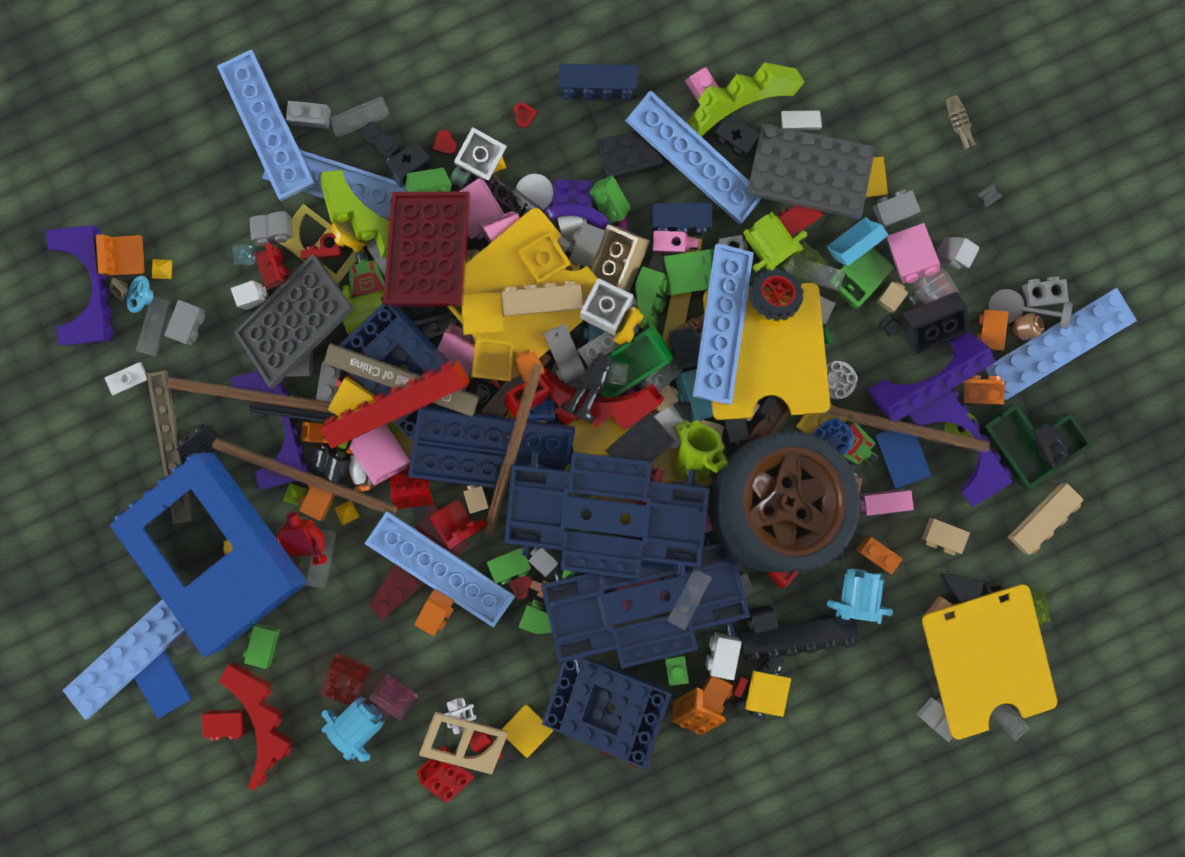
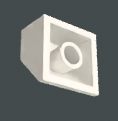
[454,127,507,181]

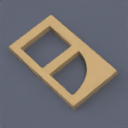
[419,712,508,774]

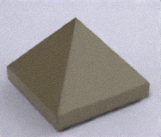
[109,278,128,302]

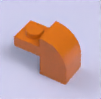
[301,422,328,443]

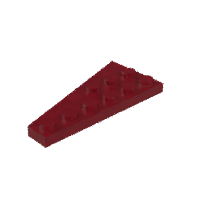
[369,503,469,620]

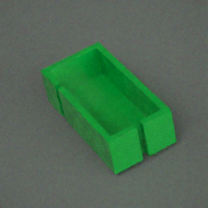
[600,325,675,397]

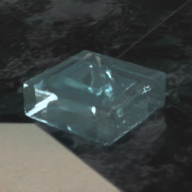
[233,245,255,265]

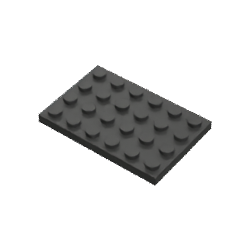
[747,123,875,219]
[234,254,354,389]

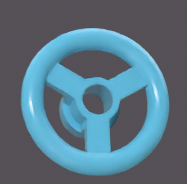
[127,276,153,313]

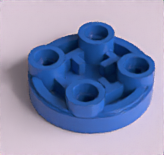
[813,418,854,455]

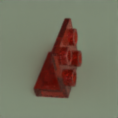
[320,654,371,706]

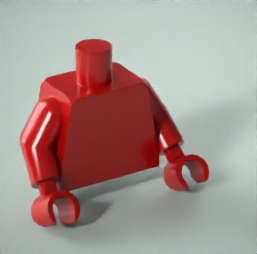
[277,512,327,565]

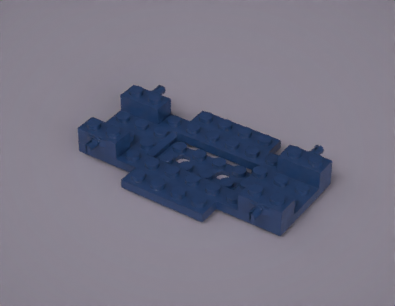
[505,451,710,579]
[541,533,750,673]

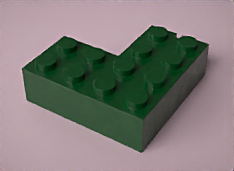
[980,404,1093,490]

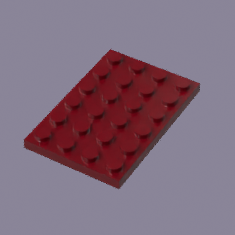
[383,191,471,306]

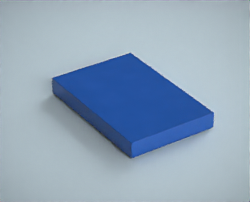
[874,422,931,489]
[134,650,193,719]

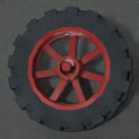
[750,268,804,321]

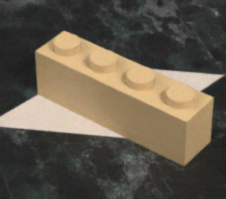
[501,281,583,316]
[1008,483,1084,555]

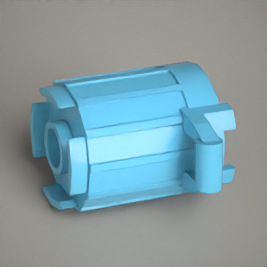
[827,569,893,624]
[321,697,385,762]

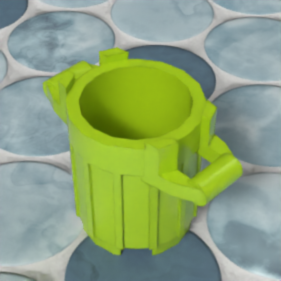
[743,212,807,274]
[342,285,384,335]
[673,420,728,483]

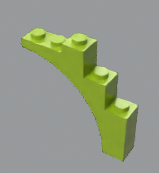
[687,62,805,137]
[320,170,390,258]

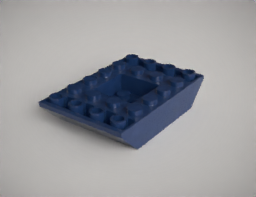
[339,303,467,440]
[542,657,671,769]

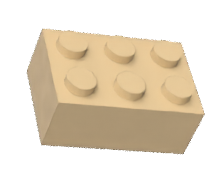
[590,224,650,293]

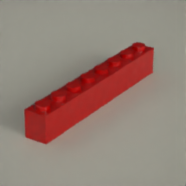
[320,361,470,449]

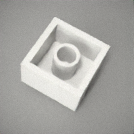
[580,278,634,336]
[705,632,741,680]

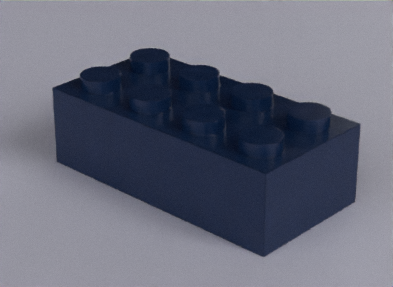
[559,64,638,101]

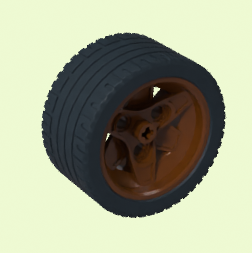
[707,431,861,572]

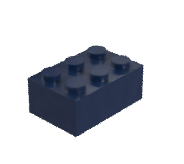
[651,203,712,236]

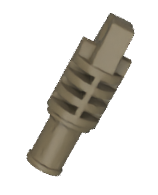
[945,95,976,149]

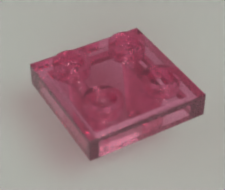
[369,674,418,721]

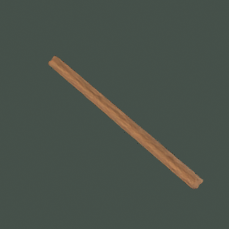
[483,363,542,535]
[166,377,334,414]
[820,405,990,453]
[212,438,398,515]

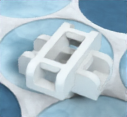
[445,698,476,734]

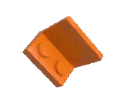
[96,234,145,276]
[963,375,1005,405]
[672,688,726,735]

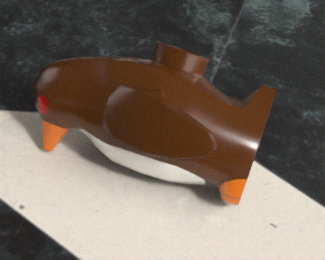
[346,446,377,492]

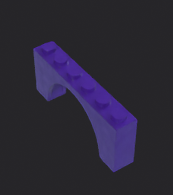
[46,225,113,346]
[868,332,995,423]
[231,371,310,490]
[909,388,1012,507]

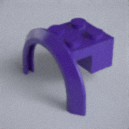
[542,180,610,230]

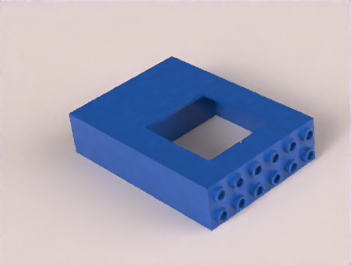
[110,452,308,658]

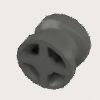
[978,184,1002,207]

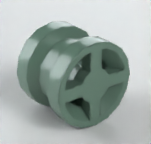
[450,166,472,190]

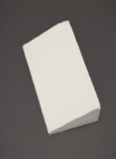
[781,111,821,131]

